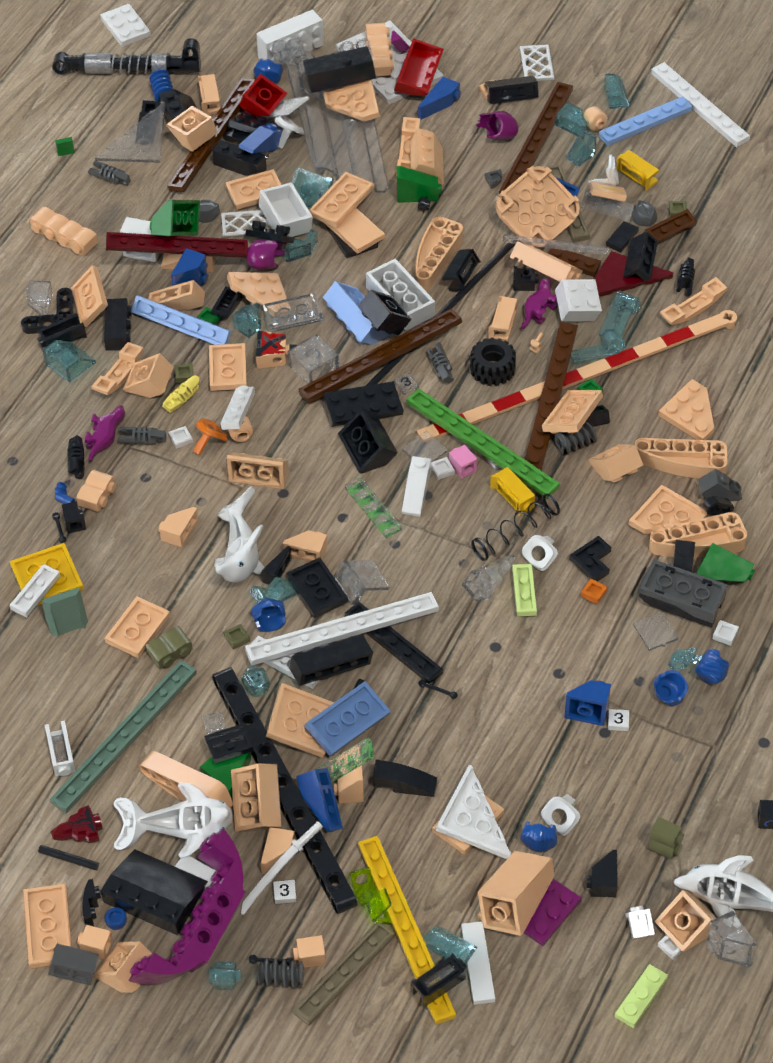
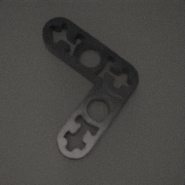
[21,288,74,334]

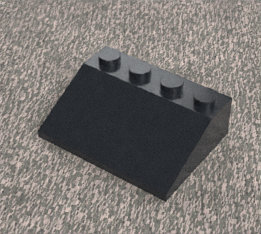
[100,849,208,936]

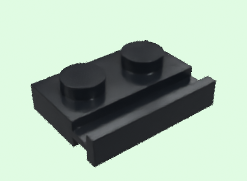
[204,723,253,764]

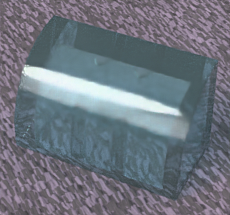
[604,74,630,109]
[424,926,477,965]

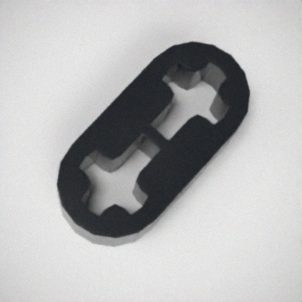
[702,496,734,516]

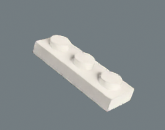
[10,564,60,617]

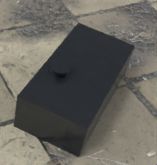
[303,46,376,93]

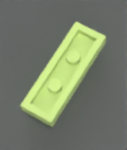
[512,564,537,617]
[615,964,668,1028]

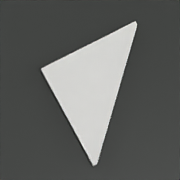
[436,765,511,859]

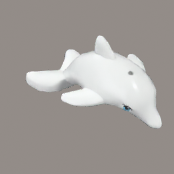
[214,485,265,583]
[114,782,233,858]
[674,855,773,928]

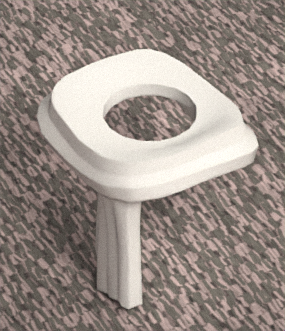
[275,115,305,149]
[588,154,619,186]
[522,535,558,571]
[541,794,580,836]

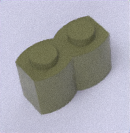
[145,626,193,669]
[649,817,684,860]

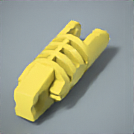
[162,375,200,413]

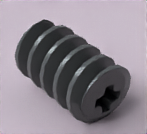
[555,422,597,455]
[258,958,304,989]

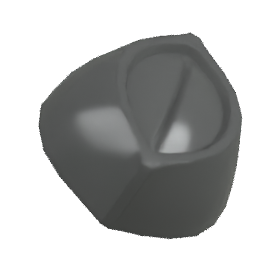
[199,200,220,222]
[632,200,657,227]

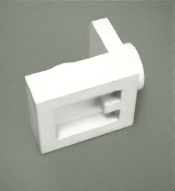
[625,906,655,939]

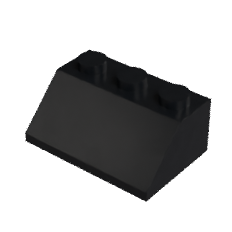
[159,89,197,140]
[338,408,398,474]

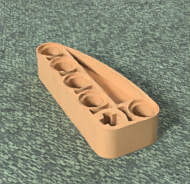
[416,217,463,291]
[634,438,727,479]
[649,512,747,558]
[139,751,233,808]

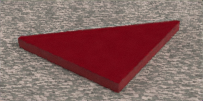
[594,251,673,297]

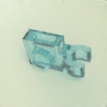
[668,648,703,670]

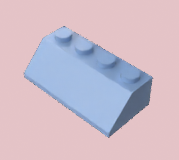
[323,281,393,345]

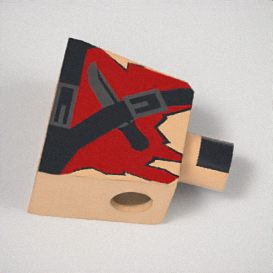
[256,331,297,369]

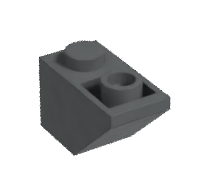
[698,469,742,501]

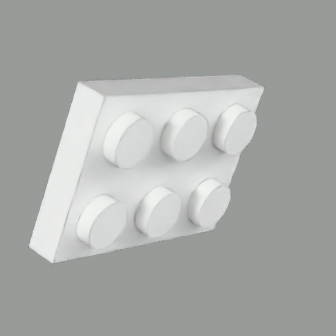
[100,4,151,47]

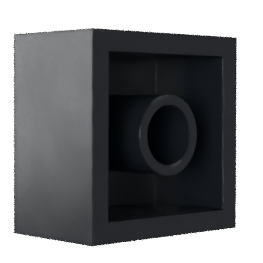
[358,290,412,335]

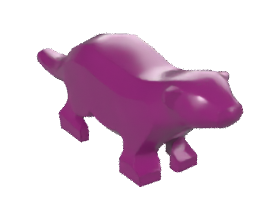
[521,278,558,329]
[85,405,125,462]

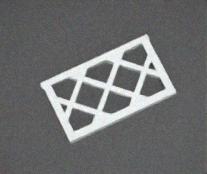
[520,44,555,81]
[260,96,309,118]
[221,210,273,237]

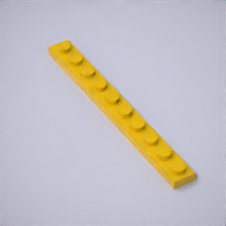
[358,835,456,1025]

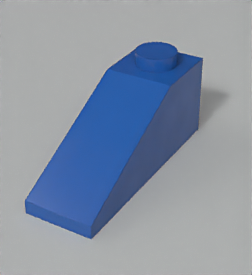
[418,77,461,120]
[238,123,282,154]
[296,768,343,832]

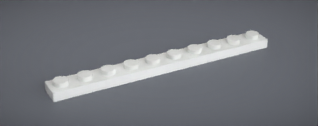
[245,592,439,666]

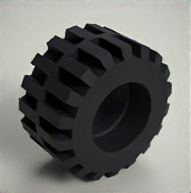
[470,337,516,386]

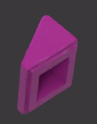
[391,31,410,53]

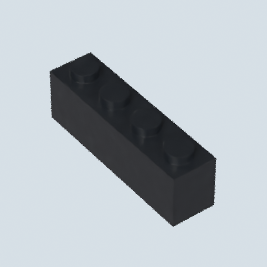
[289,634,373,686]

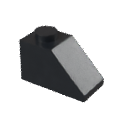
[587,850,618,898]

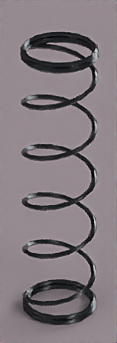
[471,493,560,561]

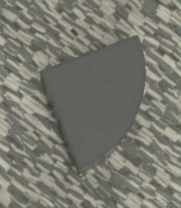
[485,169,502,189]

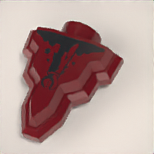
[51,805,103,843]

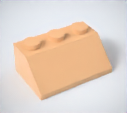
[410,128,444,186]
[227,453,289,489]
[231,763,281,832]

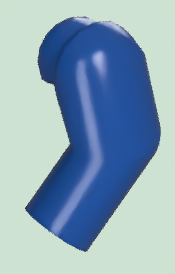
[55,482,75,504]

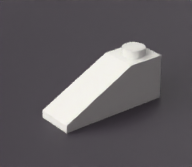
[402,456,431,517]

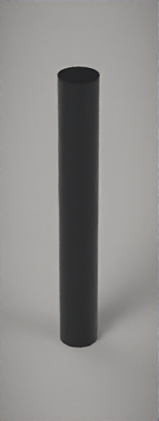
[38,845,99,871]

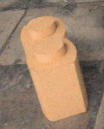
[76,470,116,512]

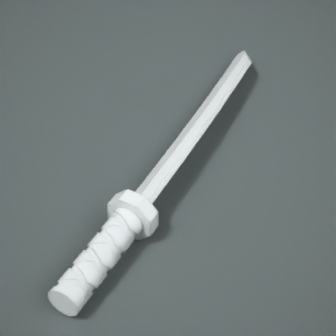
[241,821,323,915]

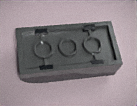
[639,559,727,628]

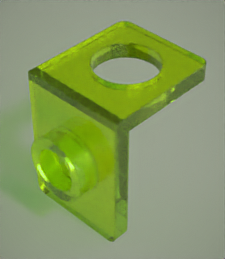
[350,867,382,906]
[366,888,392,925]

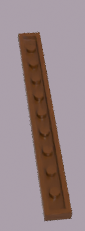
[167,78,255,192]
[499,82,573,194]
[298,308,462,404]
[525,322,578,471]

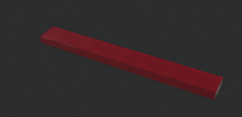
[106,232,248,258]

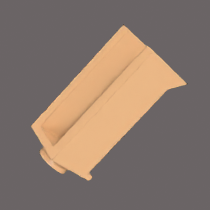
[198,74,220,115]
[488,296,517,341]

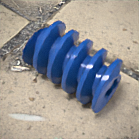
[149,69,173,101]

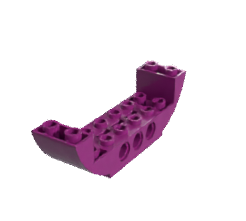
[129,829,246,985]

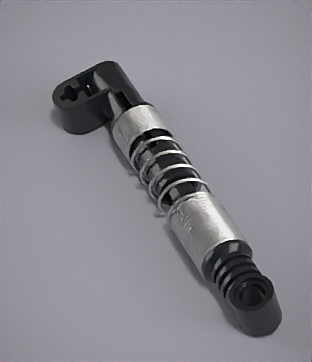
[52,38,201,74]

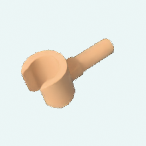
[529,332,544,353]

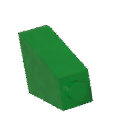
[397,166,442,203]
[696,543,755,583]
[200,752,251,799]

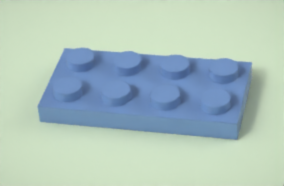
[304,681,391,757]

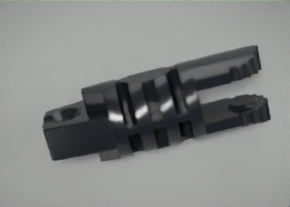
[676,257,695,297]
[67,435,85,480]

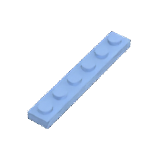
[599,96,692,146]
[132,295,232,345]

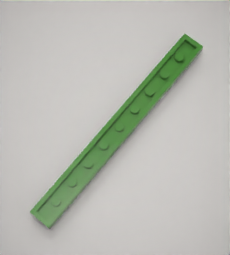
[406,388,560,499]

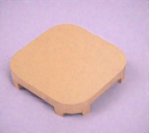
[495,166,580,249]

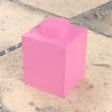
[449,445,477,479]

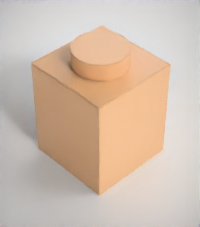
[77,925,113,960]
[293,935,326,968]

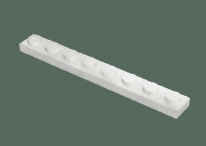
[651,62,750,147]

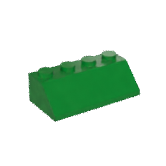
[150,200,200,236]

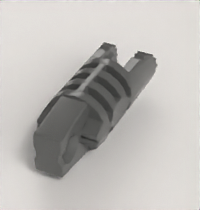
[88,160,131,186]
[427,342,454,384]
[118,427,166,444]

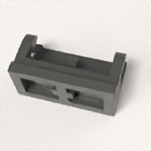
[48,943,99,985]

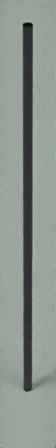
[365,235,520,386]

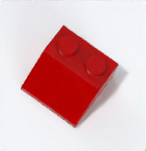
[238,73,287,116]

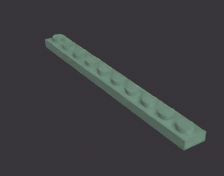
[50,660,197,814]

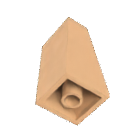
[478,851,555,936]

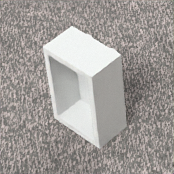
[259,183,313,237]

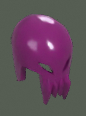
[476,111,519,141]
[246,239,287,271]

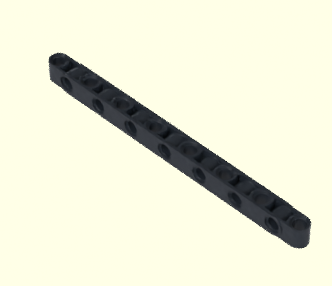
[212,667,358,914]

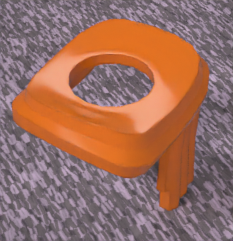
[193,418,228,455]

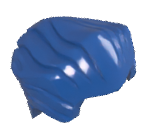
[253,58,283,84]
[251,598,286,632]
[694,649,729,684]
[653,670,689,707]
[520,822,557,852]

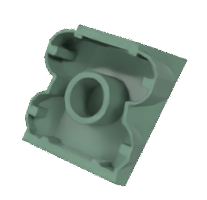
[42,588,88,638]

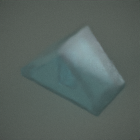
[566,128,597,166]

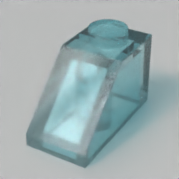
[556,103,586,139]
[232,302,261,338]

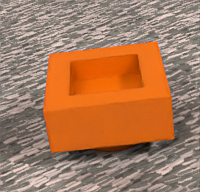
[581,579,608,605]

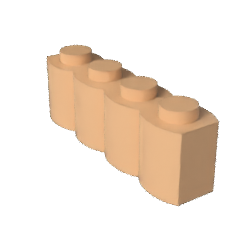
[366,23,394,76]
[30,207,98,255]

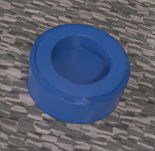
[105,907,127,930]

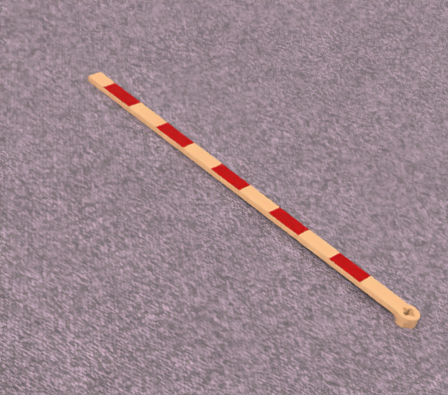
[417,310,737,444]

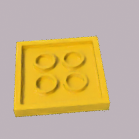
[9,543,84,606]

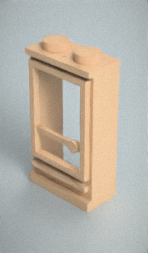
[510,241,583,282]

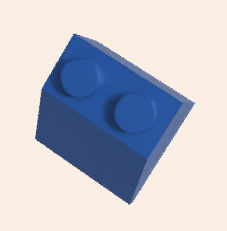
[171,248,209,287]
[564,680,611,726]

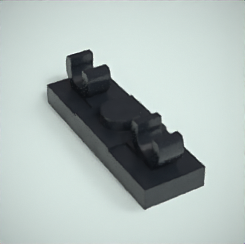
[245,221,294,243]

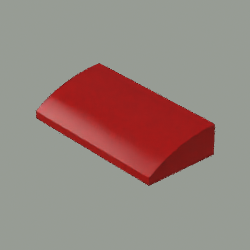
[394,38,444,95]

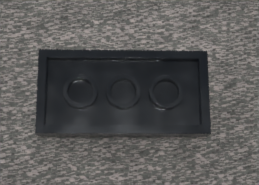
[323,381,404,427]

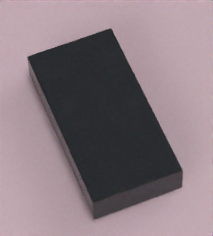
[606,221,639,253]

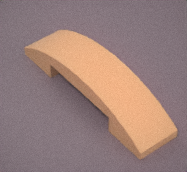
[396,117,420,176]
[660,277,727,325]
[91,342,144,395]

